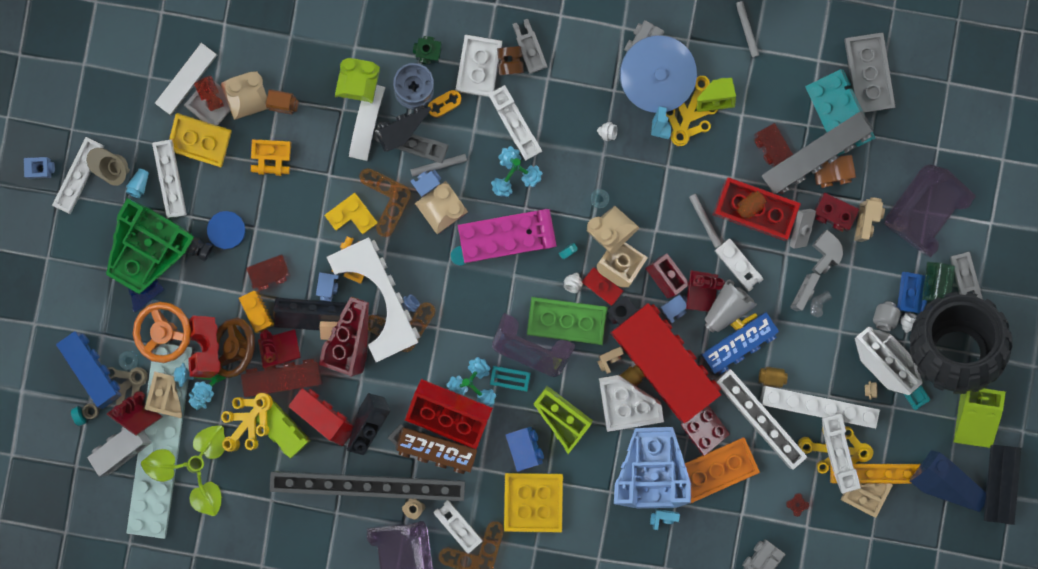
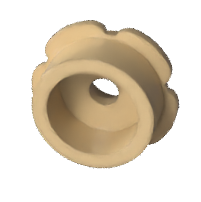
[865,381,878,400]

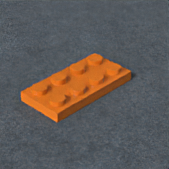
[685,437,760,504]

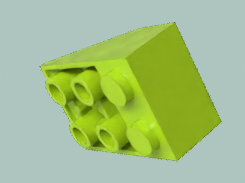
[953,388,1006,448]

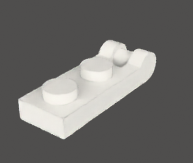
[715,238,764,292]
[433,500,483,554]

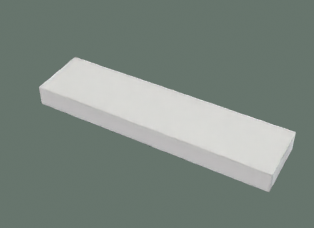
[155,43,217,115]
[52,137,104,214]
[152,139,187,218]

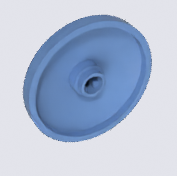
[620,35,697,113]

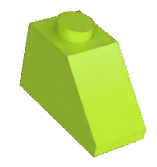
[697,78,736,112]

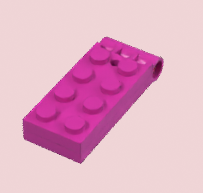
[458,209,557,264]

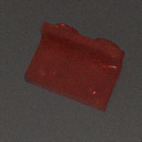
[754,123,793,167]
[246,254,291,291]

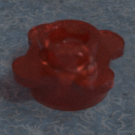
[786,493,809,517]

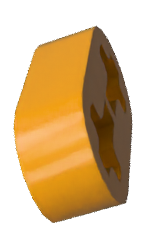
[428,90,462,118]

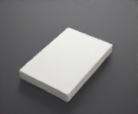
[455,35,502,97]

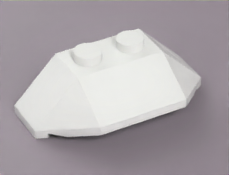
[855,327,923,395]

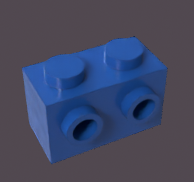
[506,427,544,472]

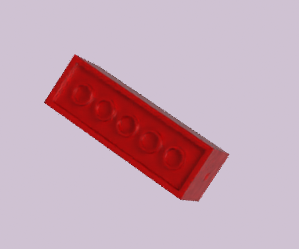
[610,303,721,424]

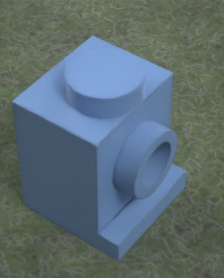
[24,157,55,179]
[410,170,441,198]
[316,272,340,302]
[660,294,687,324]

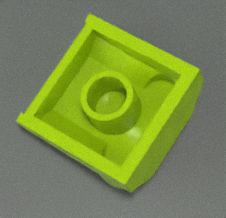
[335,58,380,104]

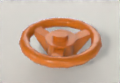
[133,302,191,363]

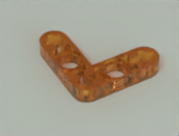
[359,168,411,237]
[368,302,435,352]
[439,521,504,569]

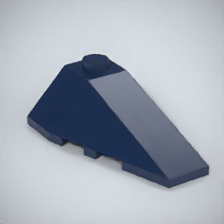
[909,450,986,512]

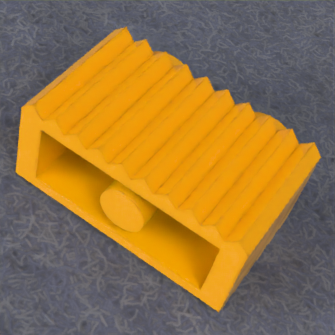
[239,291,274,333]

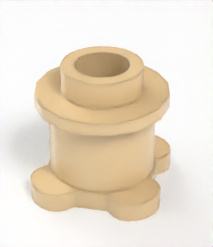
[402,499,425,520]

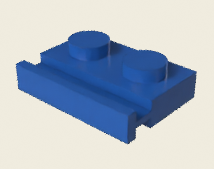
[897,272,930,313]

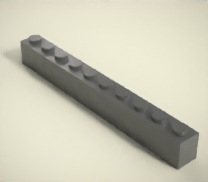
[270,471,465,501]

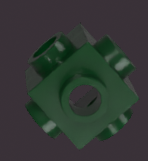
[413,36,442,65]

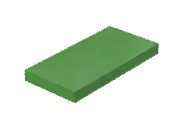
[527,297,607,345]

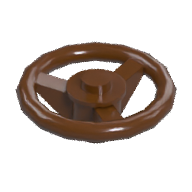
[216,317,255,378]

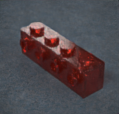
[241,358,323,397]

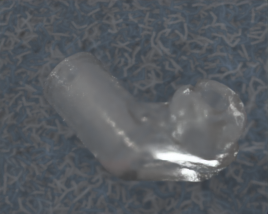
[810,291,832,317]

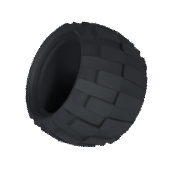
[909,292,1013,394]

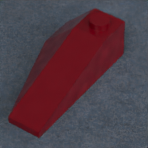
[319,297,369,377]

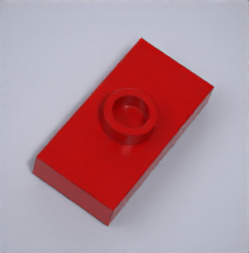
[582,267,623,306]

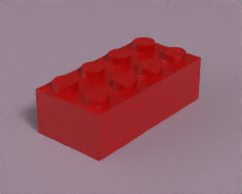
[713,177,801,241]
[405,379,493,449]

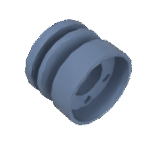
[393,63,434,109]

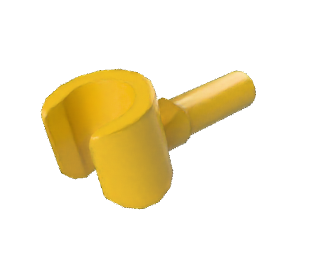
[730,313,757,330]

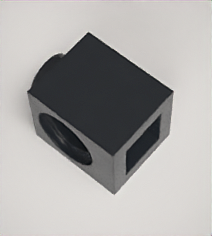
[607,296,638,325]

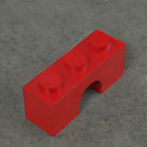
[188,315,220,378]

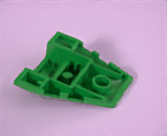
[106,198,194,294]

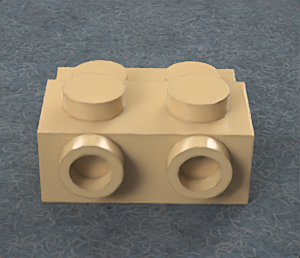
[854,198,885,242]

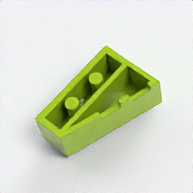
[534,386,593,454]
[256,399,312,458]

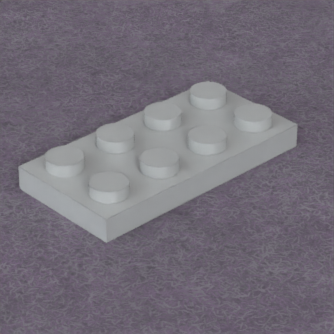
[844,33,896,113]

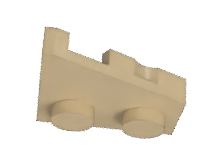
[145,371,182,418]
[840,483,893,518]

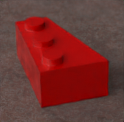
[288,388,354,446]

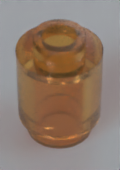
[737,191,767,219]

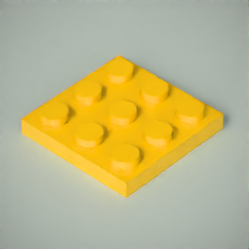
[504,473,563,532]

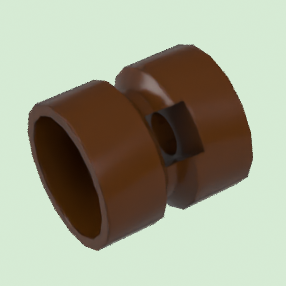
[497,46,524,75]

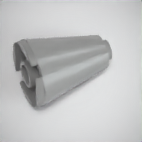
[704,279,757,332]

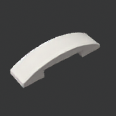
[349,85,385,161]
[488,85,542,161]
[822,413,861,494]

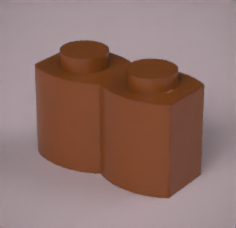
[266,89,299,115]
[814,155,856,188]

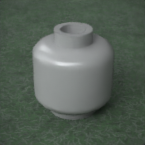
[873,301,901,331]

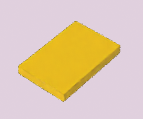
[169,113,232,167]

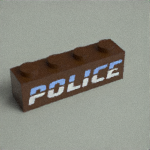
[395,427,477,474]

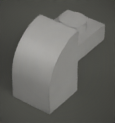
[812,230,843,275]

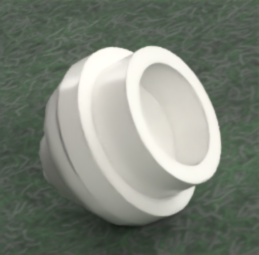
[597,122,617,141]
[564,273,583,293]
[900,312,917,333]

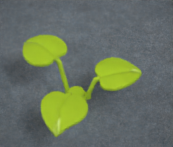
[141,426,225,516]

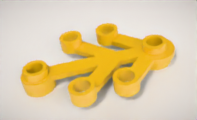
[666,76,718,146]
[221,393,273,452]
[798,426,873,473]

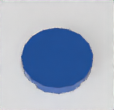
[207,211,246,249]

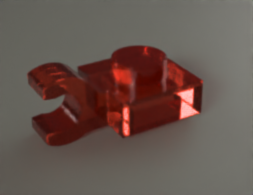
[194,75,224,111]

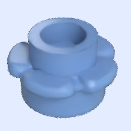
[402,294,420,312]

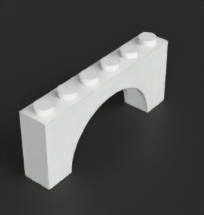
[327,237,420,362]

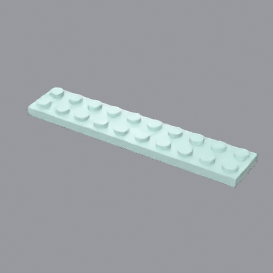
[127,344,193,539]

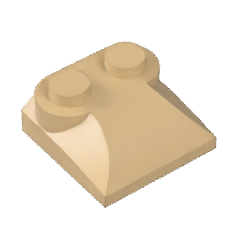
[221,71,269,120]
[415,181,468,234]
[586,206,639,255]
[597,242,648,288]

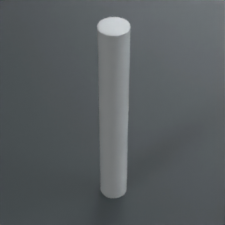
[736,1,759,58]
[410,154,467,177]
[689,194,722,248]

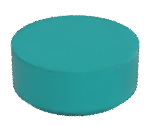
[558,243,578,259]
[450,246,466,266]
[71,406,87,426]

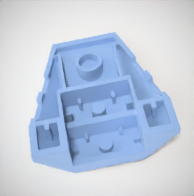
[614,427,691,509]

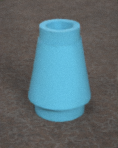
[126,169,149,198]

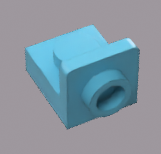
[651,106,671,139]
[650,509,680,530]

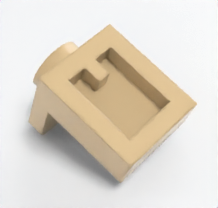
[597,347,624,374]

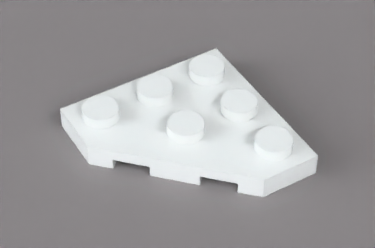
[599,375,664,432]

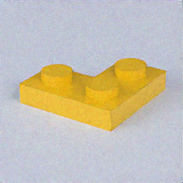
[324,193,378,234]

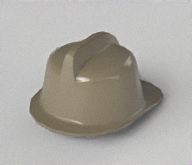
[86,148,130,186]

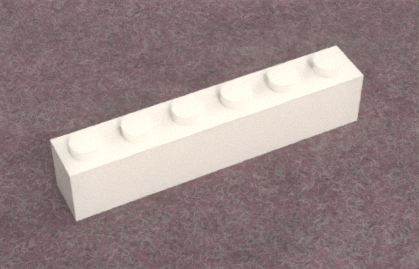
[715,369,807,470]
[760,386,880,429]

